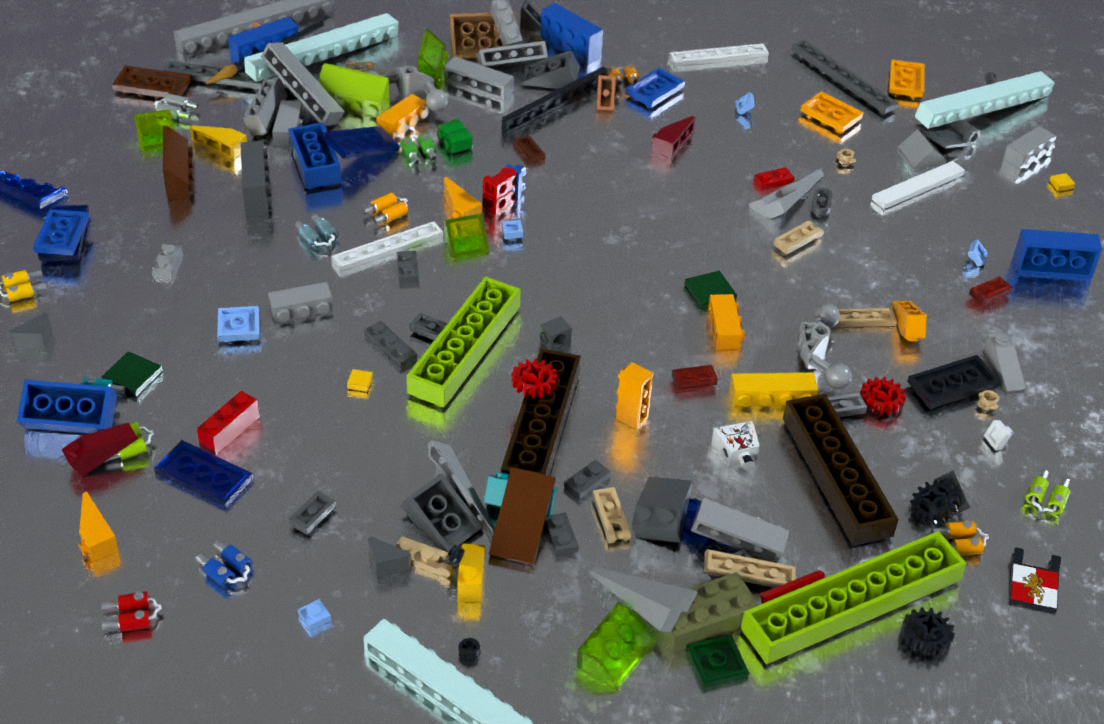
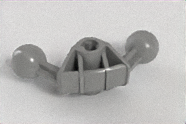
[366,66,448,112]
[798,303,852,389]

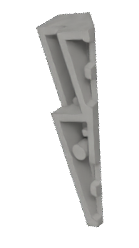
[748,169,824,219]
[428,440,495,541]
[589,567,697,633]

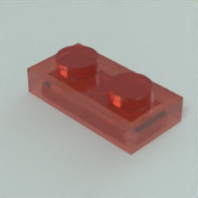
[969,276,1013,305]
[672,365,718,390]

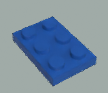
[626,68,685,108]
[33,209,89,255]

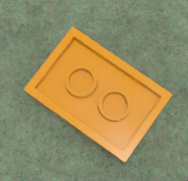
[889,60,925,98]
[800,91,863,132]

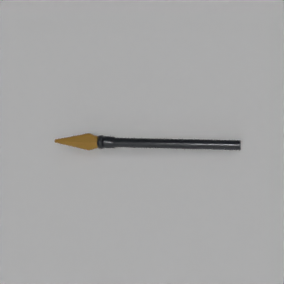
[206,20,324,84]

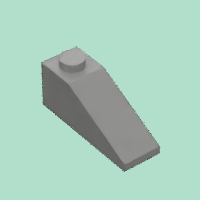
[983,332,1026,394]

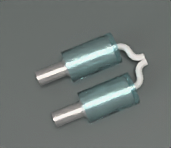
[295,214,339,249]

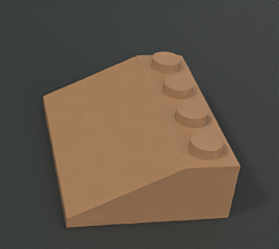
[449,12,516,60]

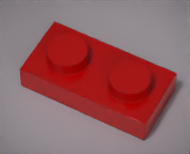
[754,167,795,190]

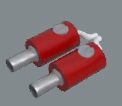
[101,591,162,632]

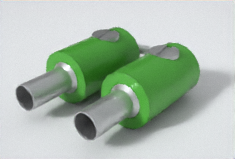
[400,134,437,165]

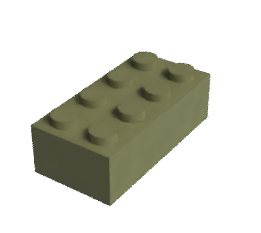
[658,572,759,654]

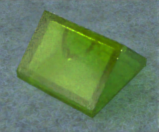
[134,109,174,151]
[444,213,489,258]

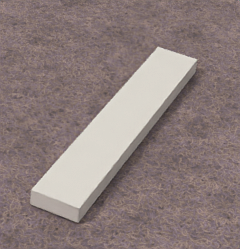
[669,44,769,67]
[872,161,965,209]
[331,221,443,272]

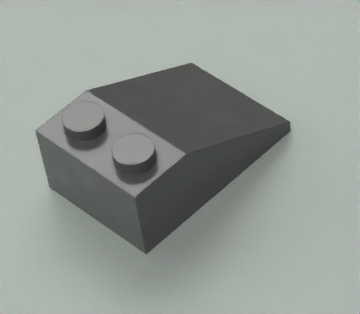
[521,50,580,89]
[401,474,483,552]
[632,476,693,543]

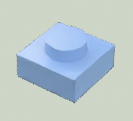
[736,92,755,115]
[502,220,523,239]
[968,239,988,267]
[298,599,331,631]

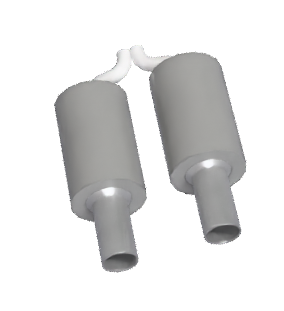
[154,93,199,120]

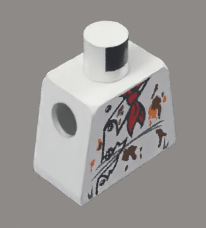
[712,421,759,470]

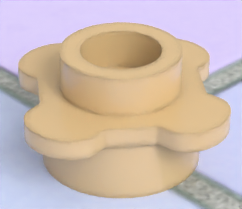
[836,149,856,165]
[977,390,1000,410]

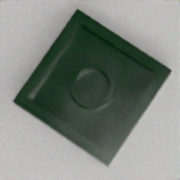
[684,270,737,309]
[101,351,163,397]
[686,634,749,688]

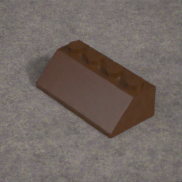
[163,126,194,200]

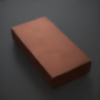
[513,135,546,164]

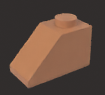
[597,75,616,111]

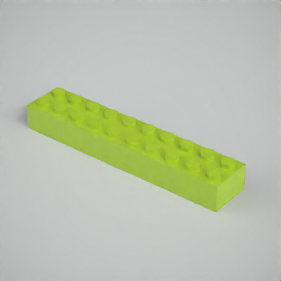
[741,531,967,665]

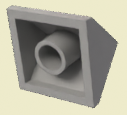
[898,129,946,169]

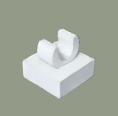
[983,420,1014,450]

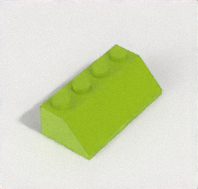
[319,63,390,117]

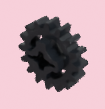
[910,480,961,525]
[901,607,955,656]

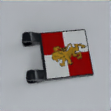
[1009,547,1061,612]

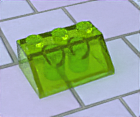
[417,29,448,87]
[577,602,657,691]

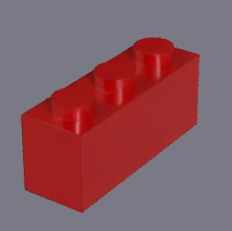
[197,391,260,456]

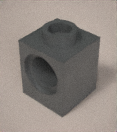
[539,316,572,350]

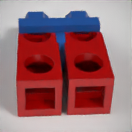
[482,164,526,215]

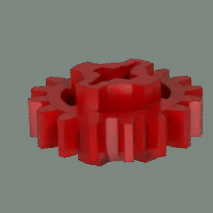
[511,359,558,398]
[860,377,906,415]

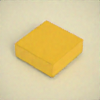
[1049,173,1075,192]
[347,369,373,392]

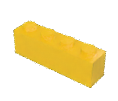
[729,372,818,406]

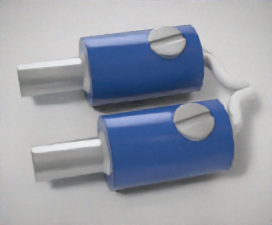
[196,540,253,588]

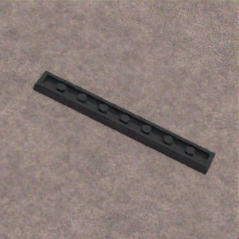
[502,66,607,135]

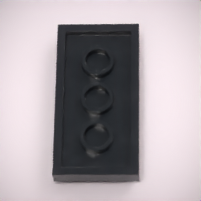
[907,355,1001,409]

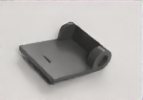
[914,120,981,149]

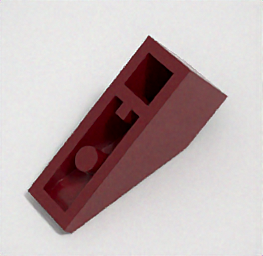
[651,116,696,158]
[61,422,138,477]

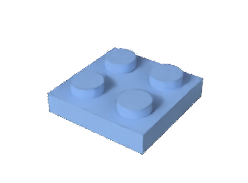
[217,306,260,342]

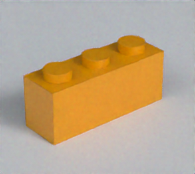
[377,94,428,140]
[708,294,745,350]
[615,362,653,430]

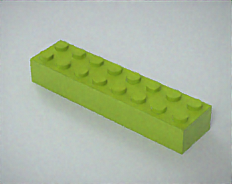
[407,277,521,407]

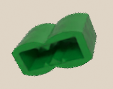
[437,119,473,153]

